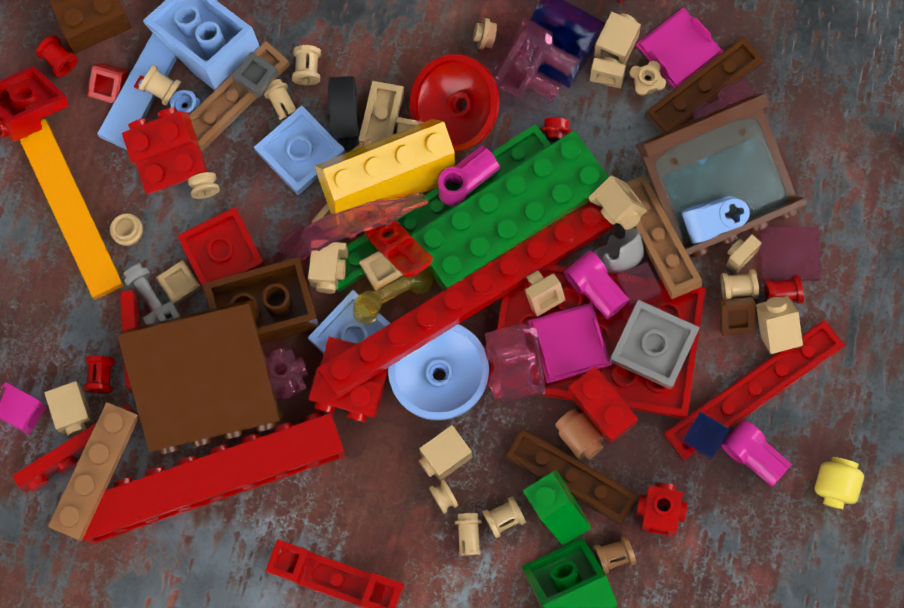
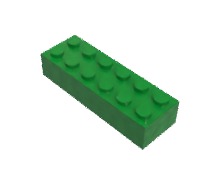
[411,130,609,291]

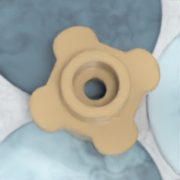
[630,61,666,96]

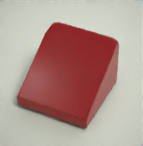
[87,63,129,104]

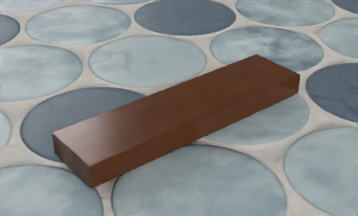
[645,36,764,134]
[505,428,639,526]

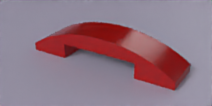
[265,539,405,608]

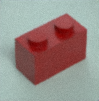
[568,366,638,445]

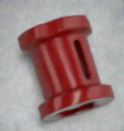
[35,35,78,78]
[764,274,804,304]
[82,355,115,394]

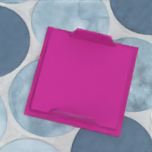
[635,7,723,89]
[528,302,612,384]

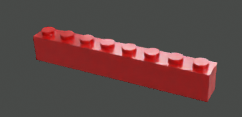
[83,412,346,545]

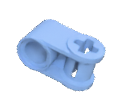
[681,196,749,244]

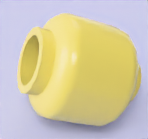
[815,457,864,510]

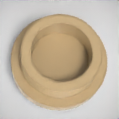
[473,18,497,50]
[110,214,143,246]

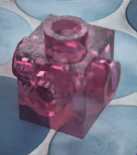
[266,348,309,399]

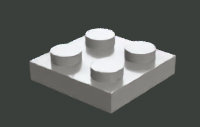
[610,300,700,389]

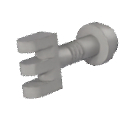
[124,264,180,324]

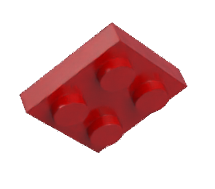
[177,207,265,292]

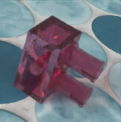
[493,17,577,102]

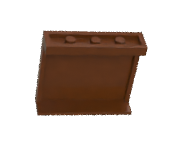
[117,299,283,454]

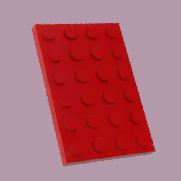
[488,265,706,419]

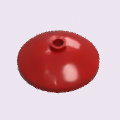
[410,54,499,152]

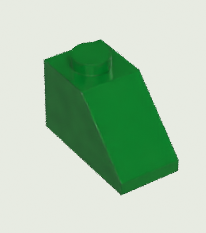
[523,469,593,546]

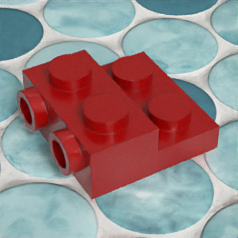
[0,66,68,142]
[122,107,208,195]
[308,336,388,423]

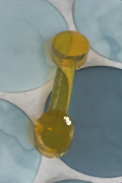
[352,268,434,324]

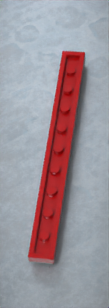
[318,201,613,399]

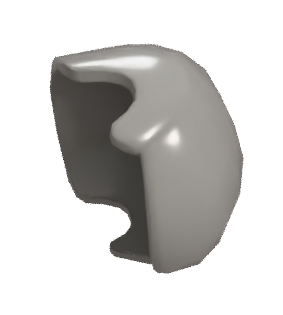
[594,228,644,274]

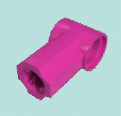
[438,145,500,206]
[563,250,629,319]
[721,419,792,487]

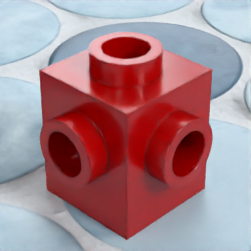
[637,482,688,537]

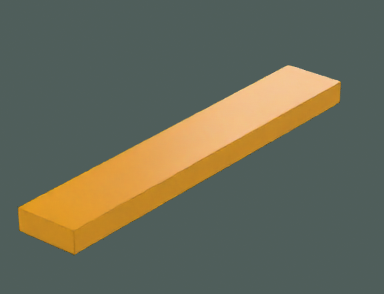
[20,119,124,300]

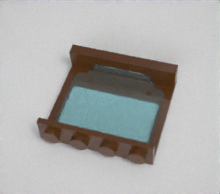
[636,94,807,258]

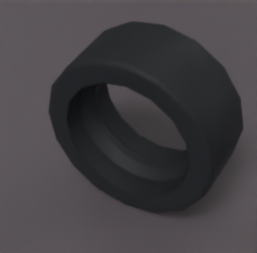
[328,76,359,138]

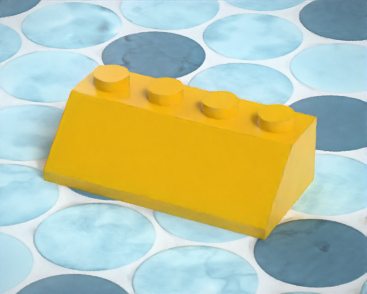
[314,119,455,227]

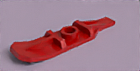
[360,211,433,277]

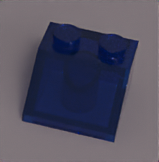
[514,0,606,88]

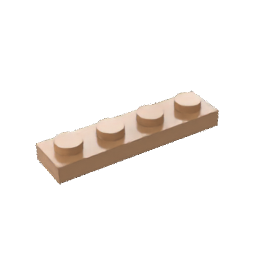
[189,41,290,152]
[626,175,702,299]
[48,402,139,542]

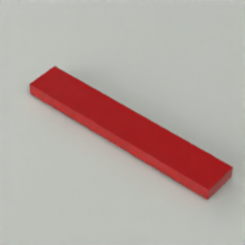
[664,319,845,462]

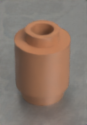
[555,409,604,460]

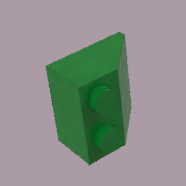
[521,537,618,608]

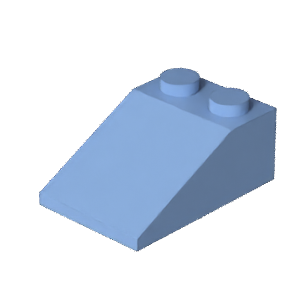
[143,0,260,91]

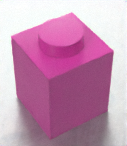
[0,382,47,436]

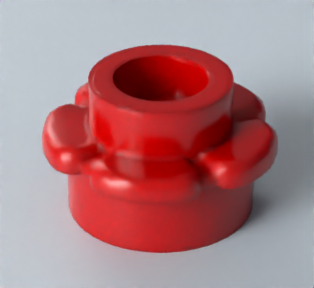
[540,117,572,142]

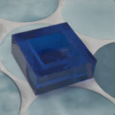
[682,412,730,460]

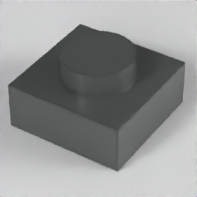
[232,52,278,98]

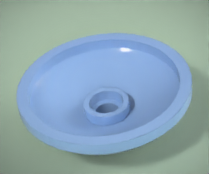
[388,324,489,420]

